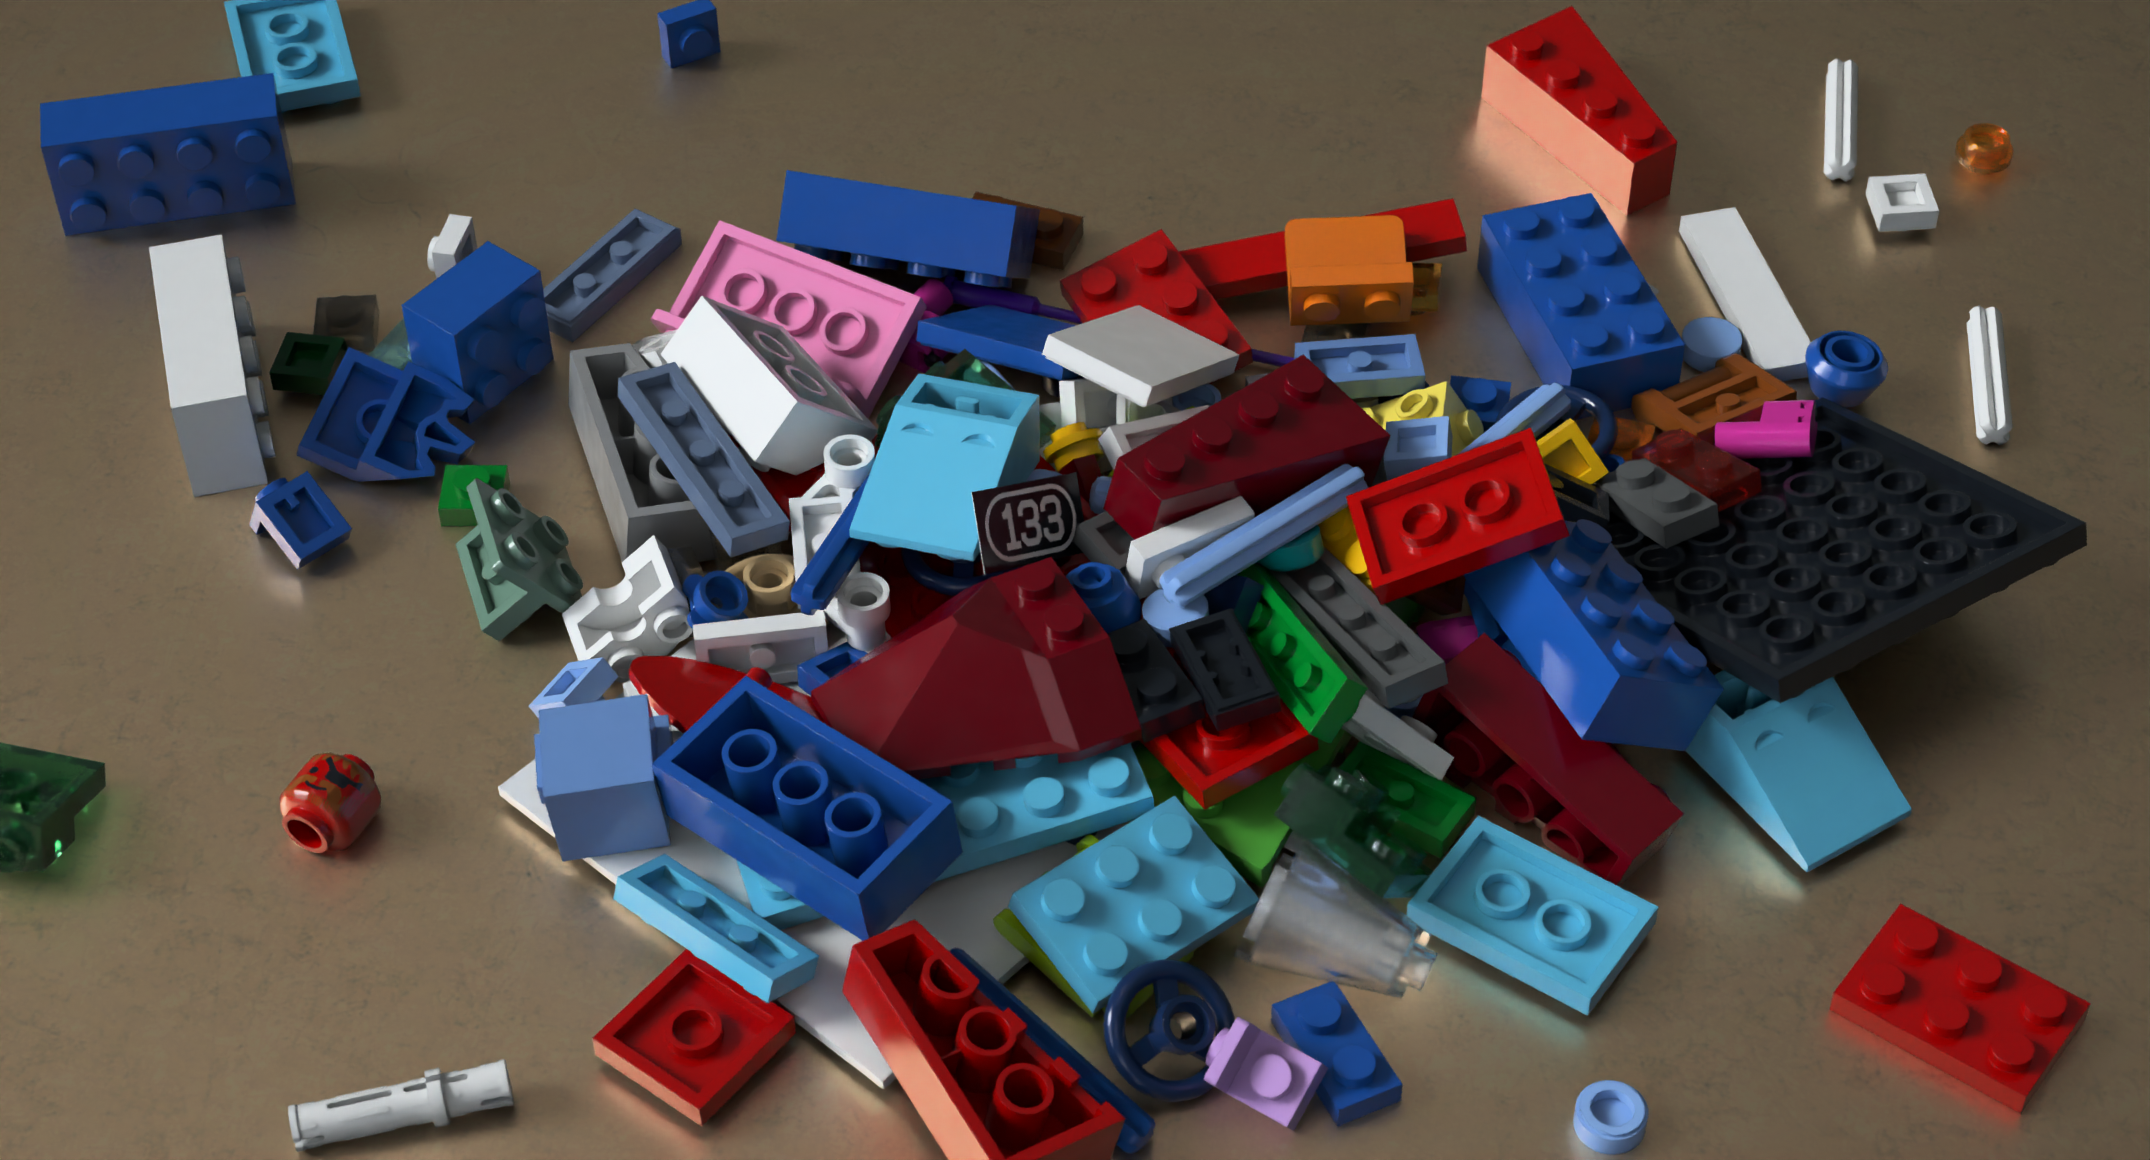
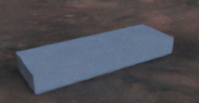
[543,209,682,342]

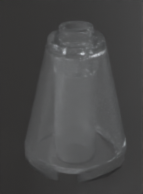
[1234,831,1438,998]

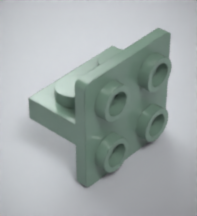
[455,478,583,641]

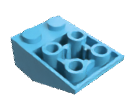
[849,373,1040,561]
[1686,670,1912,873]

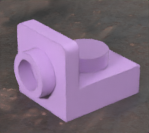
[1204,1017,1328,1131]

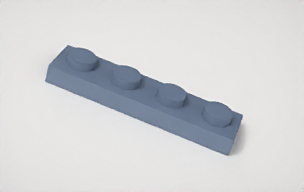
[618,362,790,558]

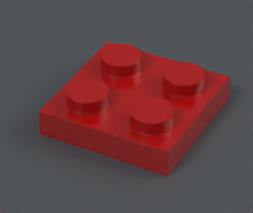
[592,949,796,1126]

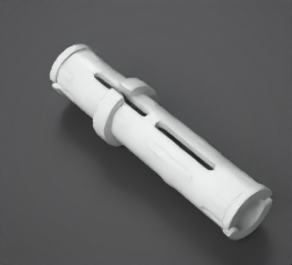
[288,1059,514,1152]

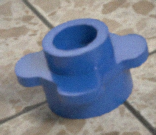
[682,571,748,629]

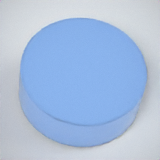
[1682,317,1742,372]
[1142,588,1209,647]
[1573,1080,1648,1155]

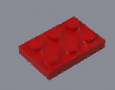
[1059,229,1253,384]
[1346,428,1570,605]
[1829,903,2091,1114]

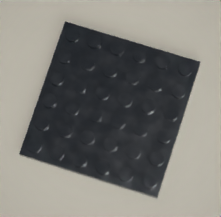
[1605,397,2087,703]

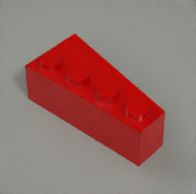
[1481,6,1678,216]
[842,919,1125,1160]

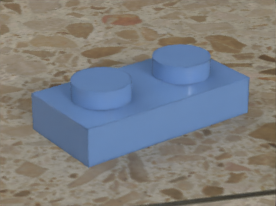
[1294,334,1426,399]

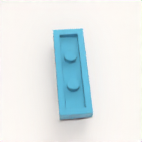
[613,854,819,1003]

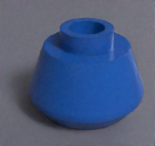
[1805,331,1888,408]
[1066,562,1142,633]

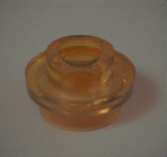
[1955,123,2014,175]

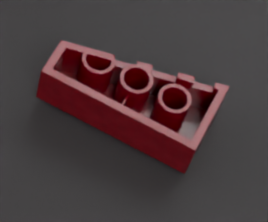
[1103,354,1391,540]
[1412,633,1684,887]

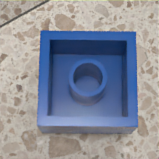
[402,241,554,425]

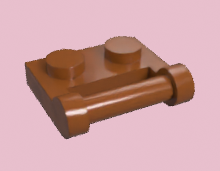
[1631,353,1797,454]

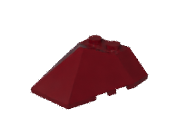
[811,557,1142,780]

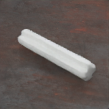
[1824,58,1858,182]
[1967,305,2013,445]

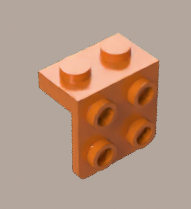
[1285,215,1414,326]

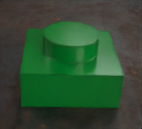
[438,465,510,526]

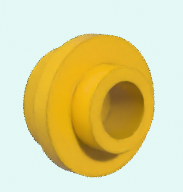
[1043,422,1104,472]

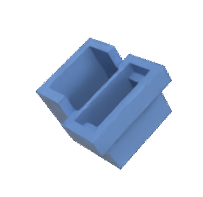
[534,694,673,861]

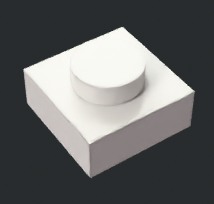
[1866,174,1939,232]
[427,214,477,279]

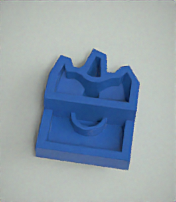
[296,347,476,482]

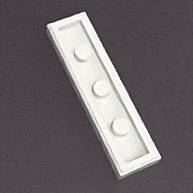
[1679,207,1811,382]

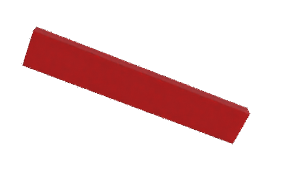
[1179,198,1467,300]

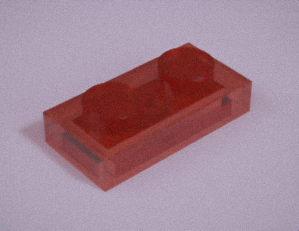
[1631,428,1762,512]

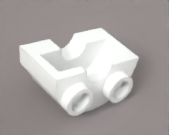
[562,535,693,683]

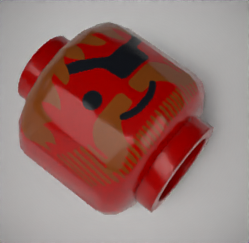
[280,753,381,853]

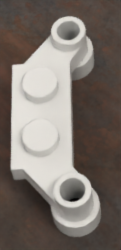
[789,434,891,651]

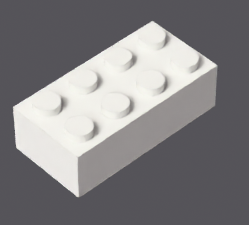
[149,234,276,497]

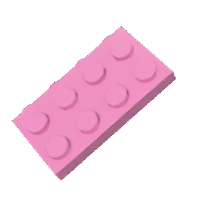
[650,220,927,418]

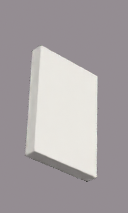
[1042,305,1239,407]

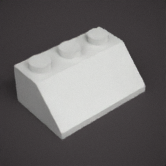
[660,295,879,476]

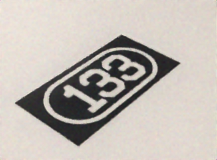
[971,472,1084,574]

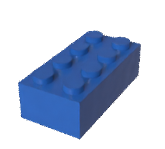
[40,73,296,236]
[776,170,1040,288]
[1477,193,1685,420]
[1464,519,1724,751]
[651,676,963,941]

